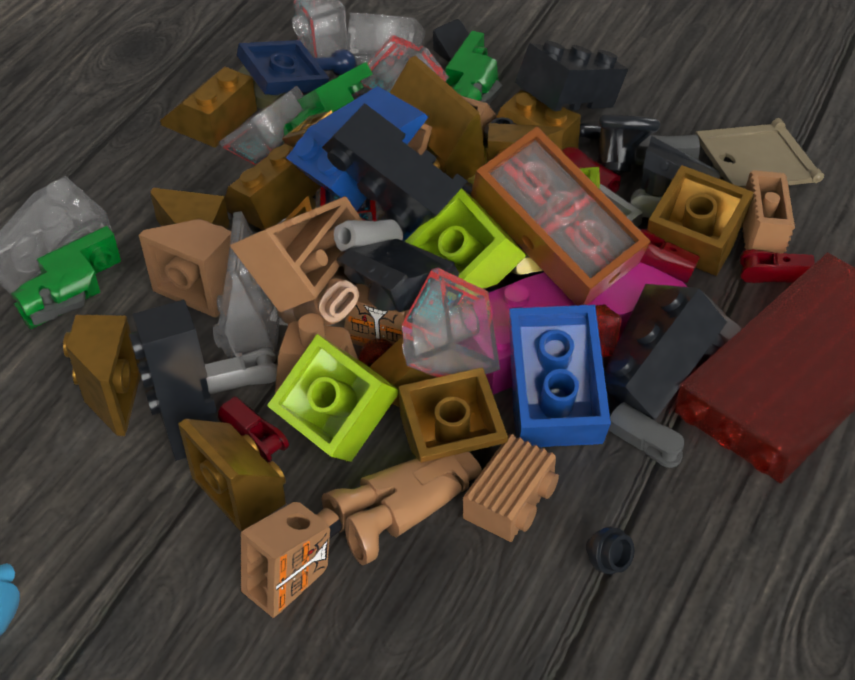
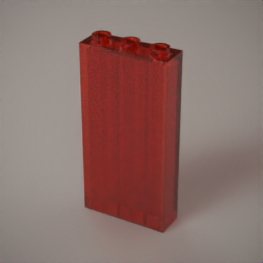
[675,252,855,484]

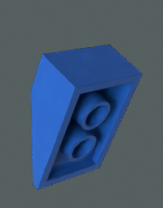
[286,86,428,211]
[509,305,611,447]

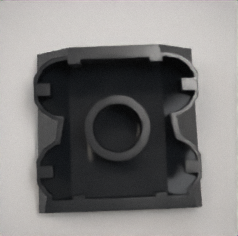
[641,136,720,197]
[337,239,459,312]

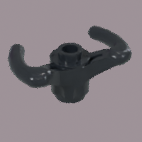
[579,115,660,173]

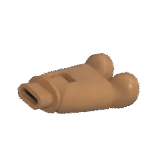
[276,270,359,326]
[322,452,482,565]

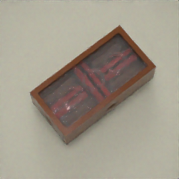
[471,126,651,306]

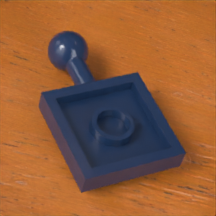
[236,40,356,95]

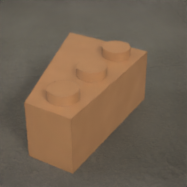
[229,196,362,312]

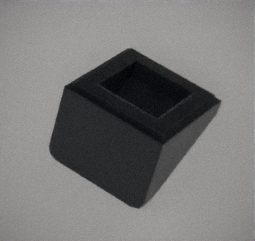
[433,19,469,62]

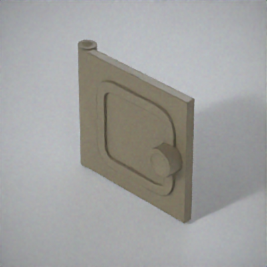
[695,118,824,189]

